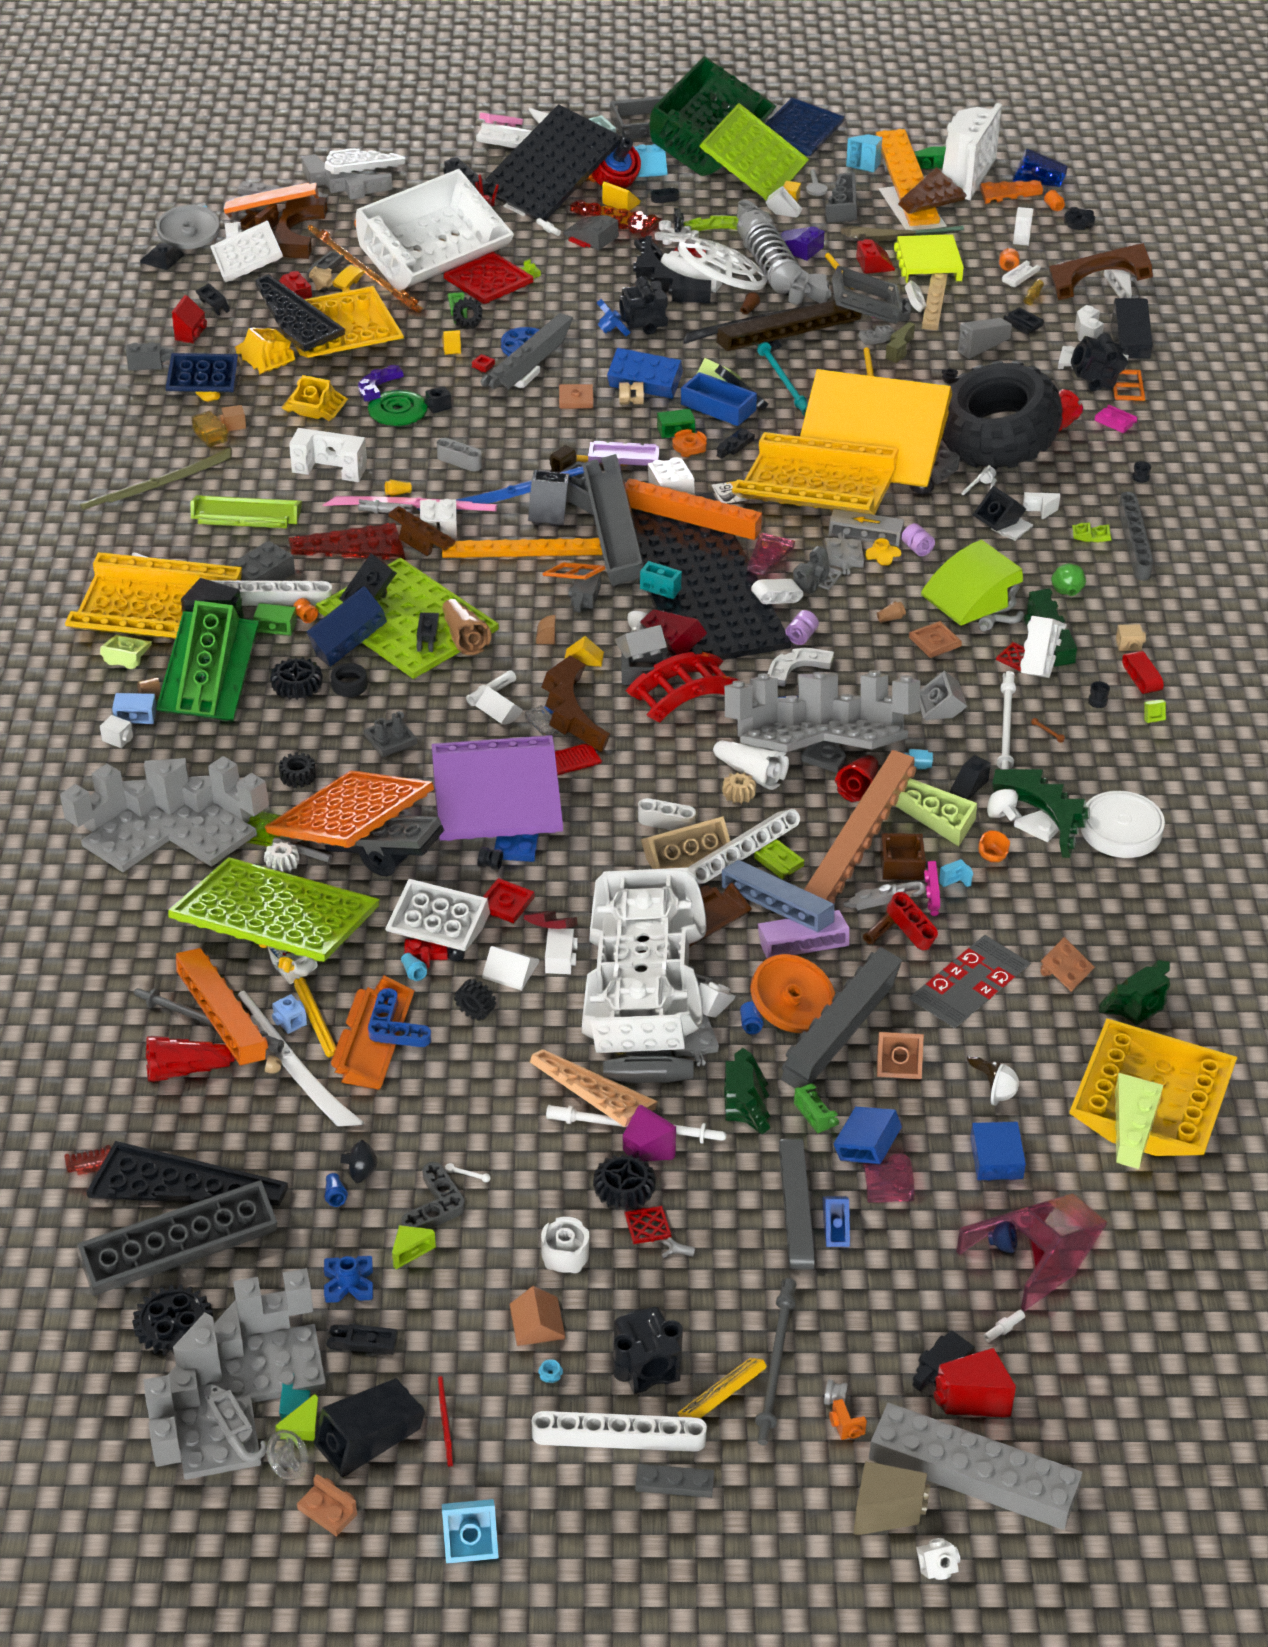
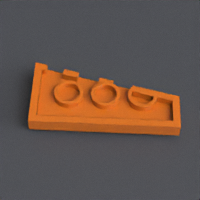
[980,180,1043,204]

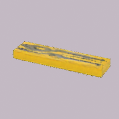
[678,1358,767,1418]

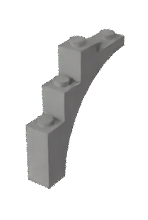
[301,154,393,200]

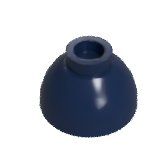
[988,1219,1017,1253]

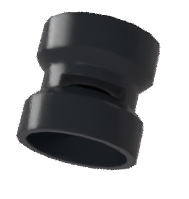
[1088,681,1110,708]
[477,846,503,870]

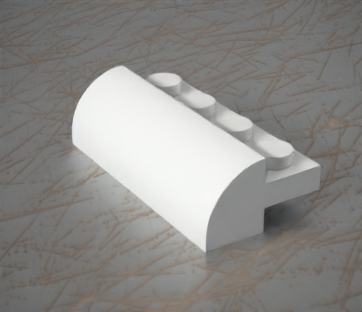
[476,122,532,148]
[660,251,726,293]

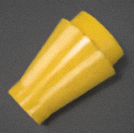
[385,479,412,497]

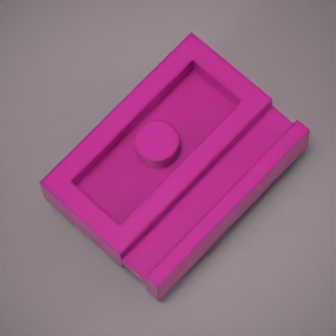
[1095,405,1138,433]

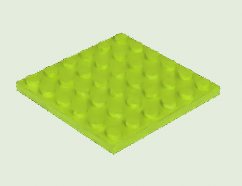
[699,103,809,201]

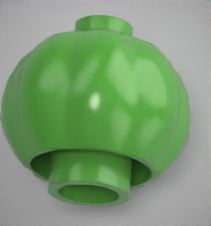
[1051,563,1086,596]

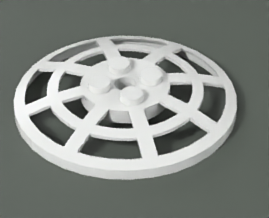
[678,237,767,290]

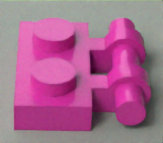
[924,861,941,916]

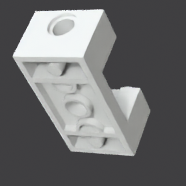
[289,428,367,482]

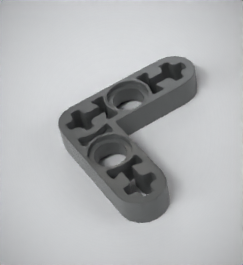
[401,1162,465,1229]

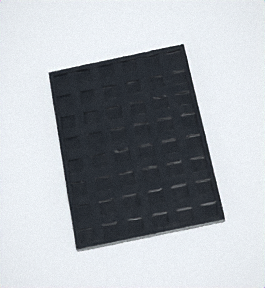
[485,104,623,221]

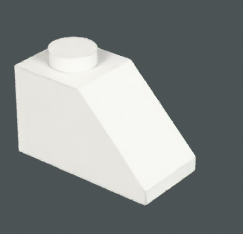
[766,186,802,218]

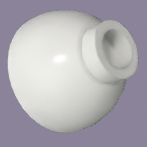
[627,611,647,632]

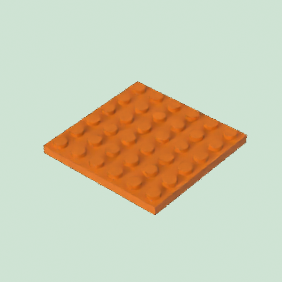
[265,770,434,848]

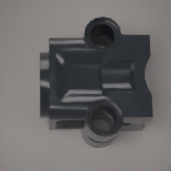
[619,277,668,335]
[1071,333,1128,391]
[613,1307,683,1394]

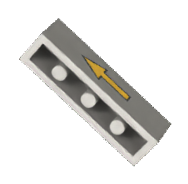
[828,509,904,547]

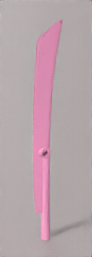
[322,496,497,511]

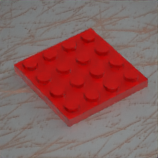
[444,252,533,304]

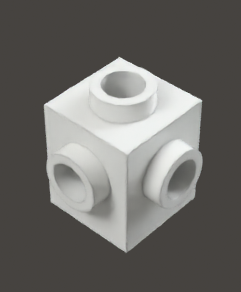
[916,1538,960,1580]

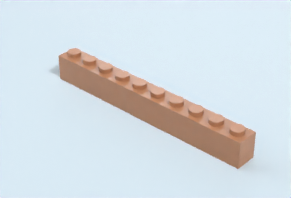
[804,750,916,904]

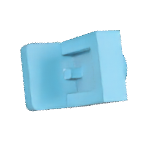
[939,859,973,887]

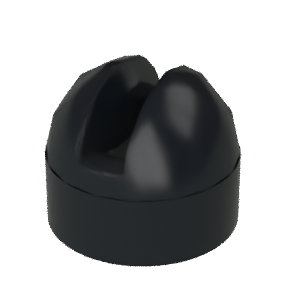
[448,947,465,961]

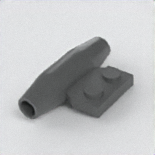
[603,1050,693,1083]

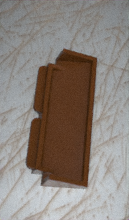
[637,883,752,953]

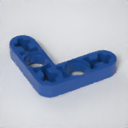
[368,988,432,1047]

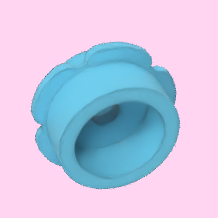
[538,1359,563,1383]

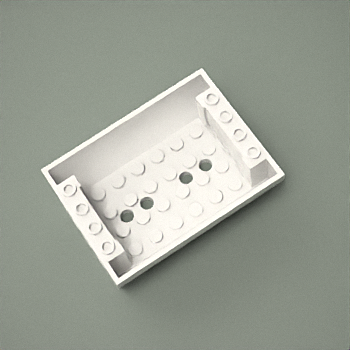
[356,169,514,291]

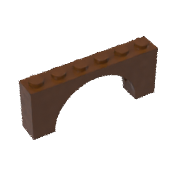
[273,196,328,259]
[1049,243,1153,301]

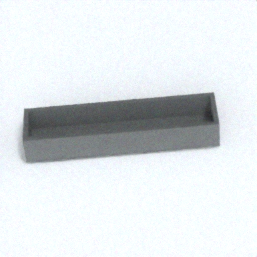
[582,454,645,586]
[781,947,902,1088]

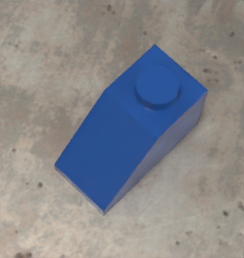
[823,1196,850,1247]

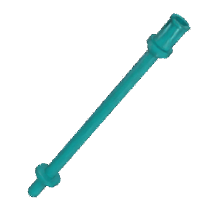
[757,342,808,416]

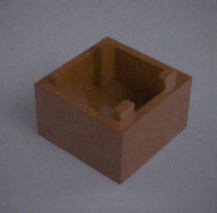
[880,833,926,880]

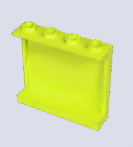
[894,234,964,283]

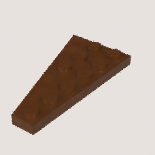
[898,167,967,214]

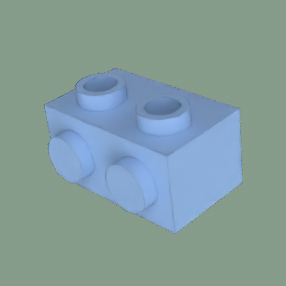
[112,693,157,724]

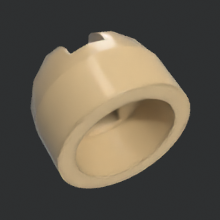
[265,1055,282,1073]

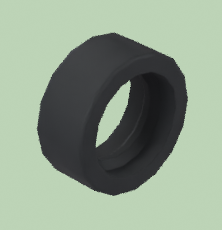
[330,663,368,697]

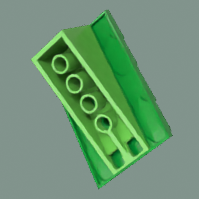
[156,600,259,721]

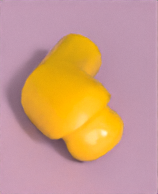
[195,392,220,402]

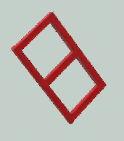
[438,1376,453,1467]

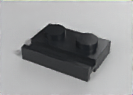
[1003,307,1044,335]

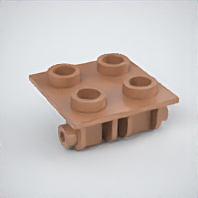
[1040,937,1095,992]

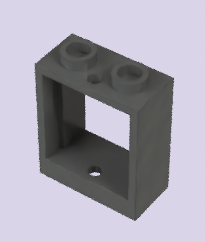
[621,647,671,685]

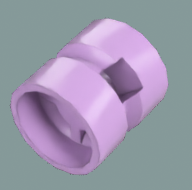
[901,523,935,556]
[786,610,819,645]

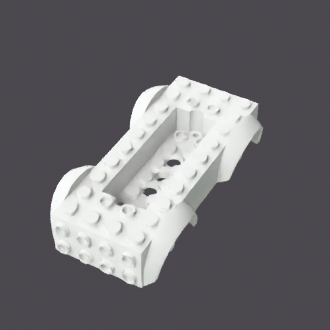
[581,868,706,1053]

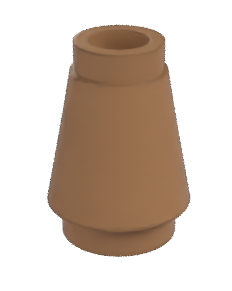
[877,601,906,623]

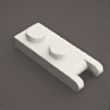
[1002,260,1040,287]

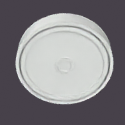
[1081,791,1165,858]

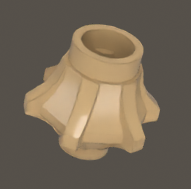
[309,266,333,291]

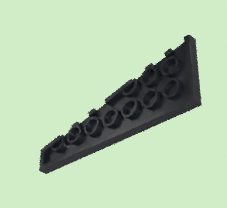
[87,1141,288,1206]

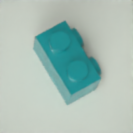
[640,561,682,599]

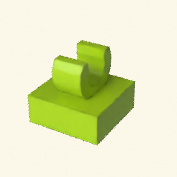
[520,259,541,279]
[1144,699,1166,723]

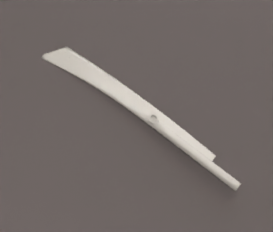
[238,991,364,1126]

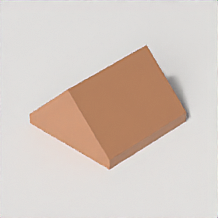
[877,1032,924,1079]
[510,1286,565,1346]

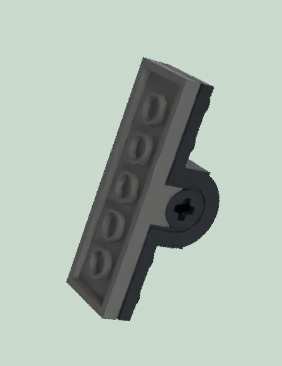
[323,815,445,877]

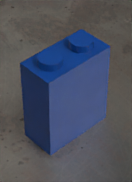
[833,1106,902,1164]
[970,1122,1026,1181]

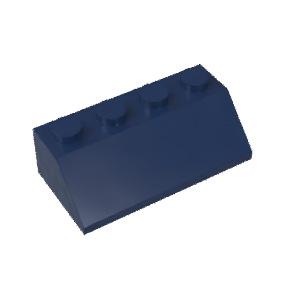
[307,586,387,667]

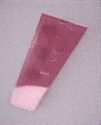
[747,533,796,575]

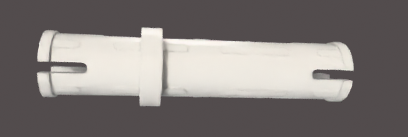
[466,670,516,706]

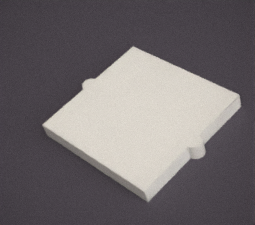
[991,518,1033,541]

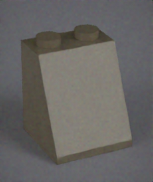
[853,1461,931,1535]

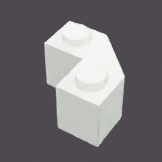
[1075,305,1104,341]

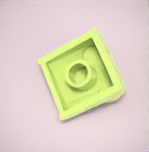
[100,634,152,669]

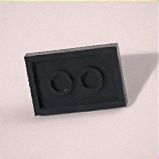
[339,553,397,602]

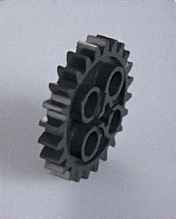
[132,1284,213,1355]

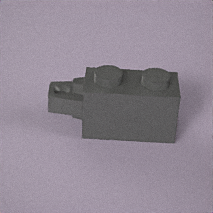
[126,342,174,370]
[568,569,601,613]

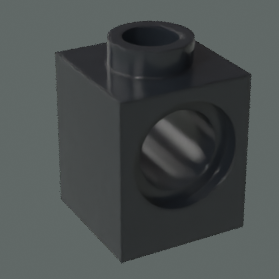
[424,386,452,414]

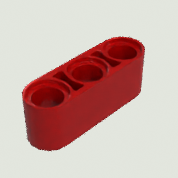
[1122,651,1164,694]
[886,892,938,950]

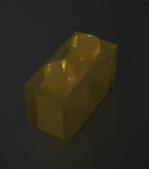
[191,411,228,447]

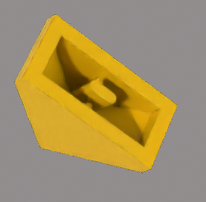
[442,330,461,355]
[564,636,604,667]

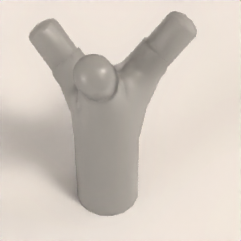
[660,1237,695,1258]

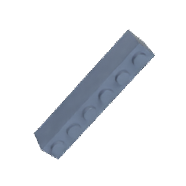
[722,860,834,932]

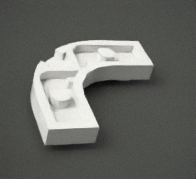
[768,648,834,687]

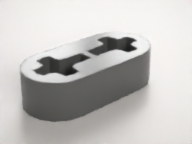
[899,298,911,321]

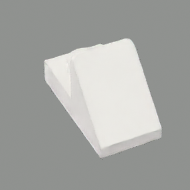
[1023,492,1060,519]

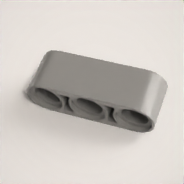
[437,438,482,471]

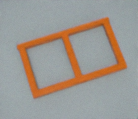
[1113,370,1145,401]
[542,562,605,580]

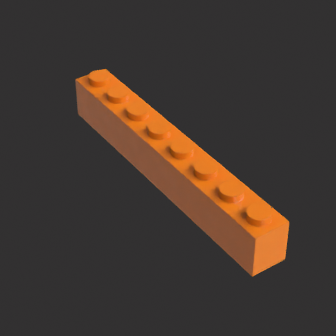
[625,478,762,540]
[176,948,268,1066]

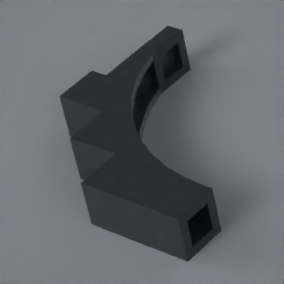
[633,236,711,303]

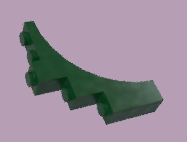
[992,769,1090,858]

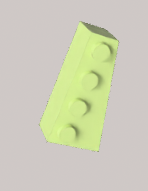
[896,778,977,847]
[1115,1073,1164,1169]

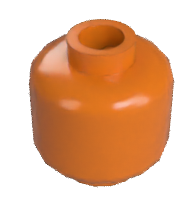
[999,248,1020,272]

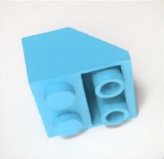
[846,134,882,172]

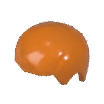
[978,830,1010,862]

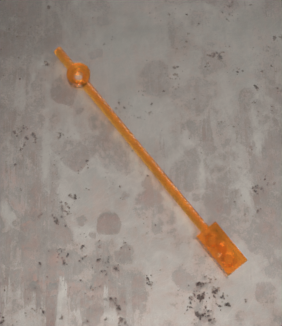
[308,225,423,313]

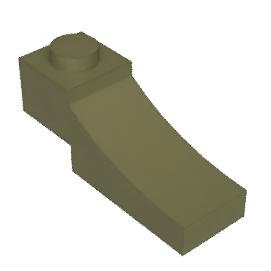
[885,322,915,363]

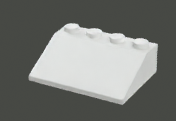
[385,879,490,951]

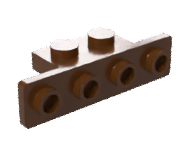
[388,506,456,556]

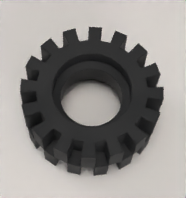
[453,297,483,329]
[279,752,316,788]
[454,979,497,1021]

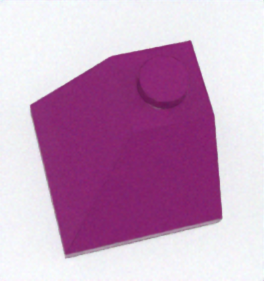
[622,1104,676,1162]

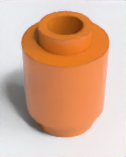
[1044,190,1065,211]

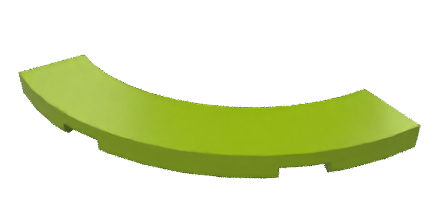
[684,215,739,231]

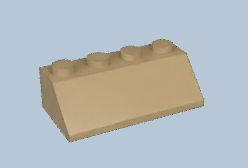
[641,816,730,869]

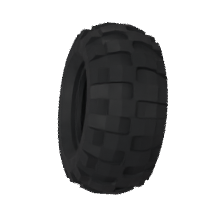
[942,361,1063,470]

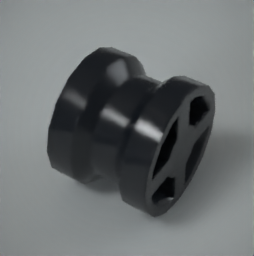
[1132,461,1151,483]

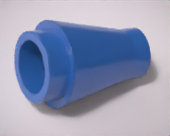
[324,1173,348,1207]

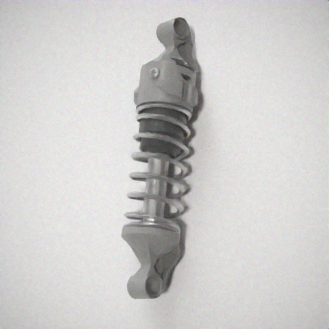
[737,200,811,304]

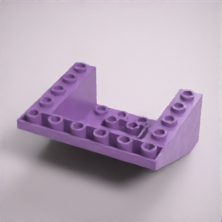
[431,735,563,841]

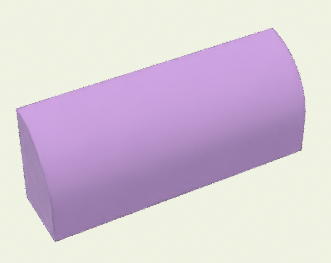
[758,910,849,959]

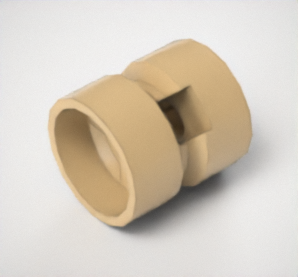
[619,382,644,405]

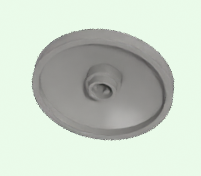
[156,205,220,249]

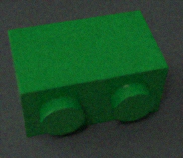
[657,409,695,438]

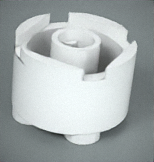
[541,1217,589,1273]

